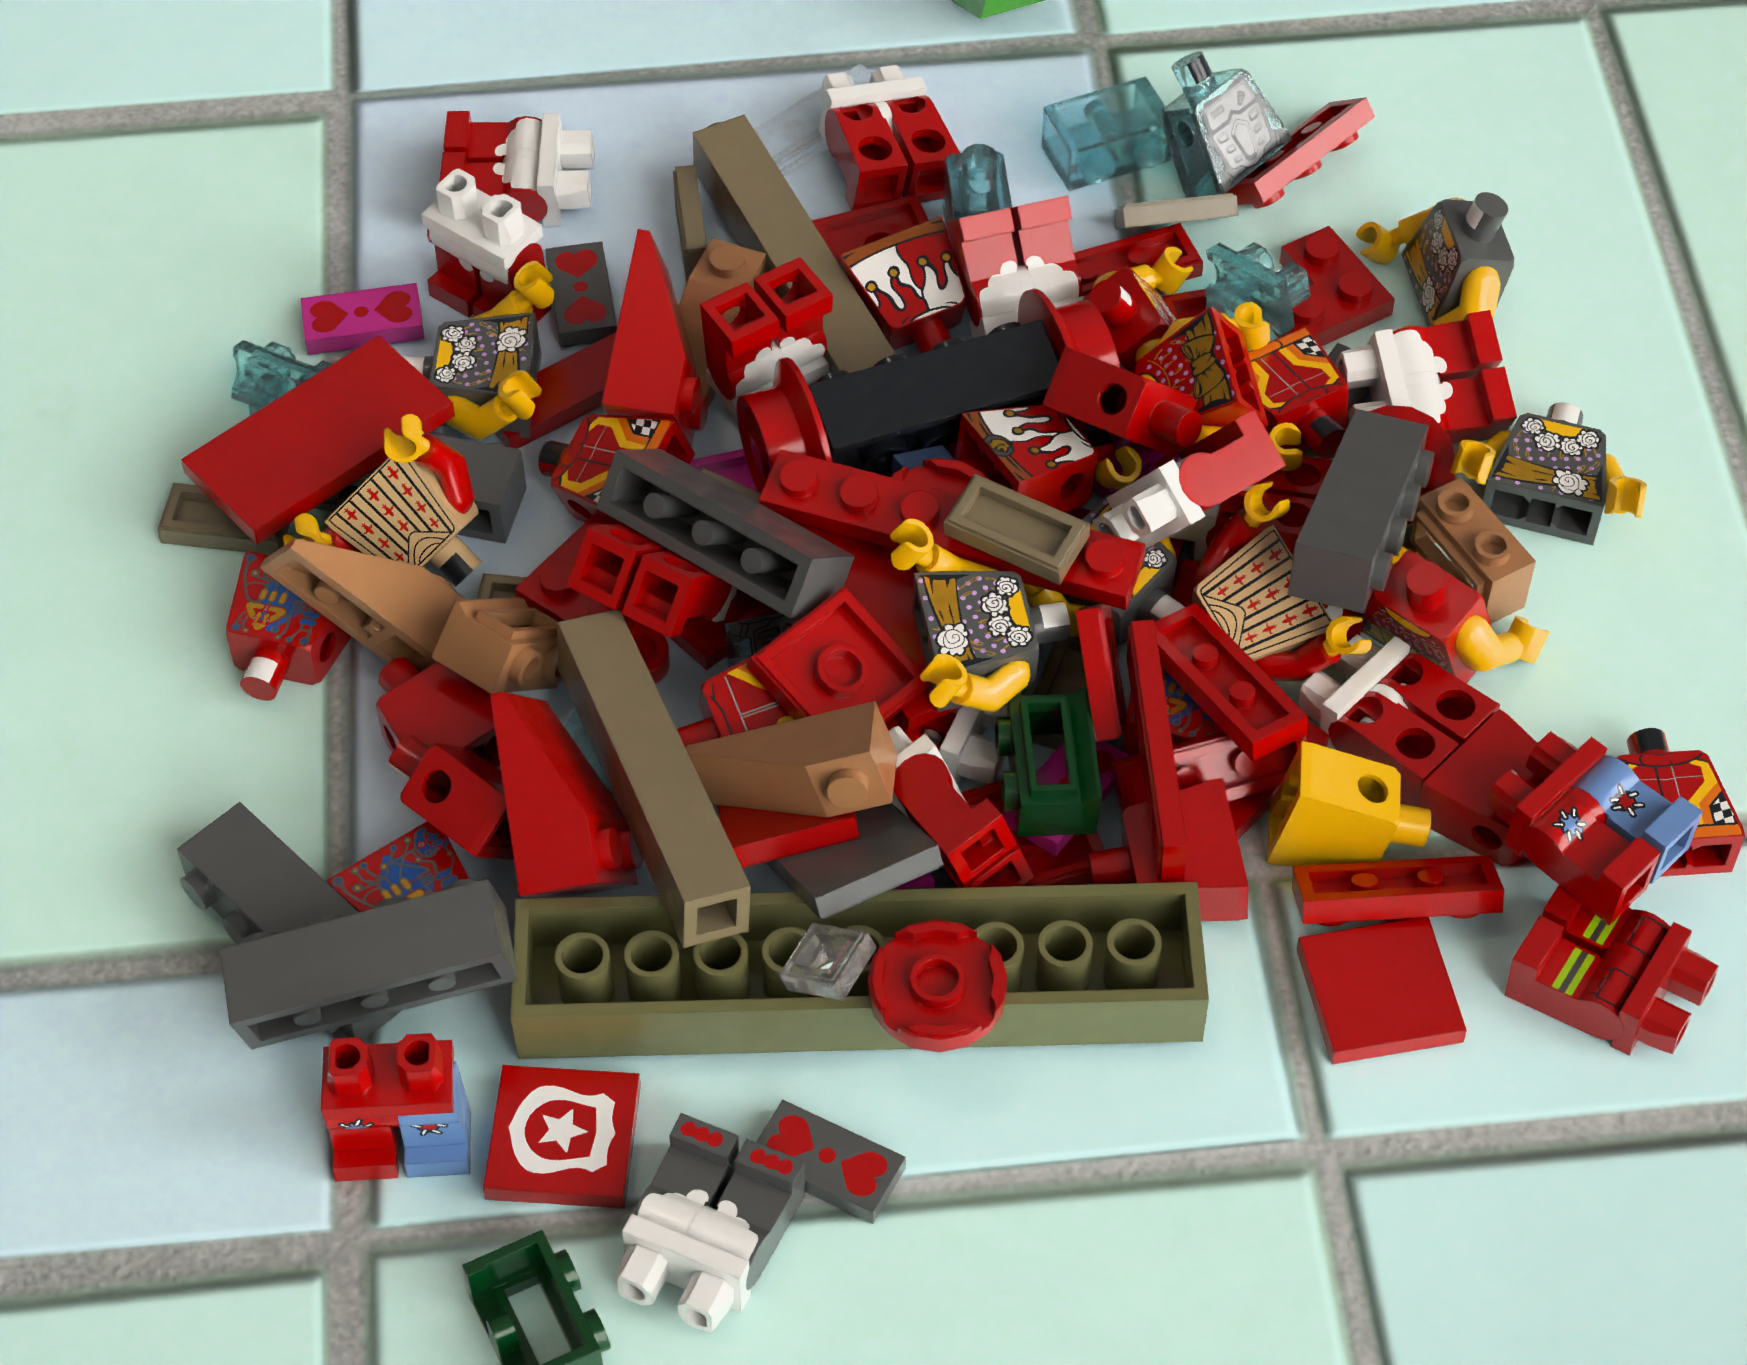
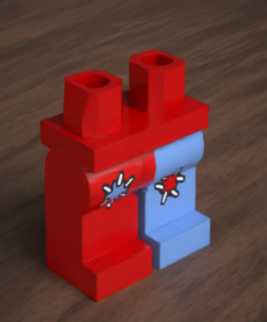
[1486,731,1703,925]
[321,1033,471,1182]

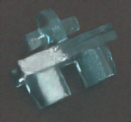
[1205,242,1311,335]
[231,340,332,416]

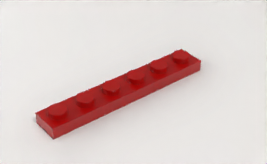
[759,449,1145,610]

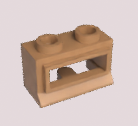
[1402,477,1536,624]
[431,597,563,694]

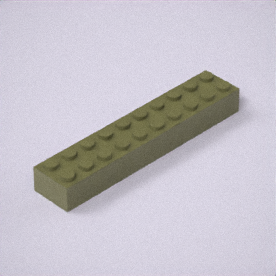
[511,882,1209,1059]

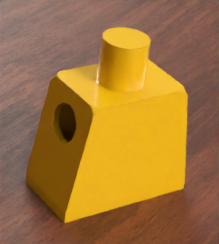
[1267,741,1431,866]

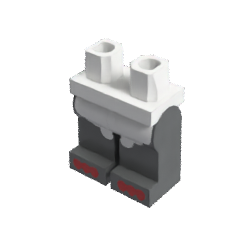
[617,1113,805,1333]

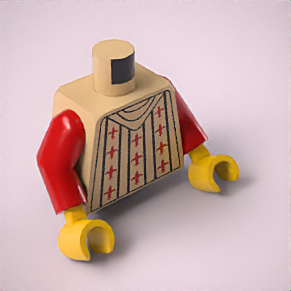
[283,414,482,587]
[1191,481,1372,682]

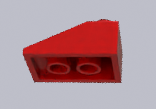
[601,229,709,446]
[490,692,643,898]

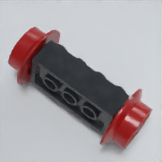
[736,288,1121,493]

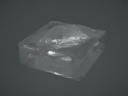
[779,923,877,1001]

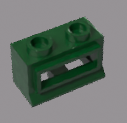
[995,688,1102,837]
[462,1230,611,1365]

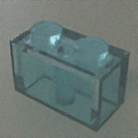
[1041,76,1172,191]

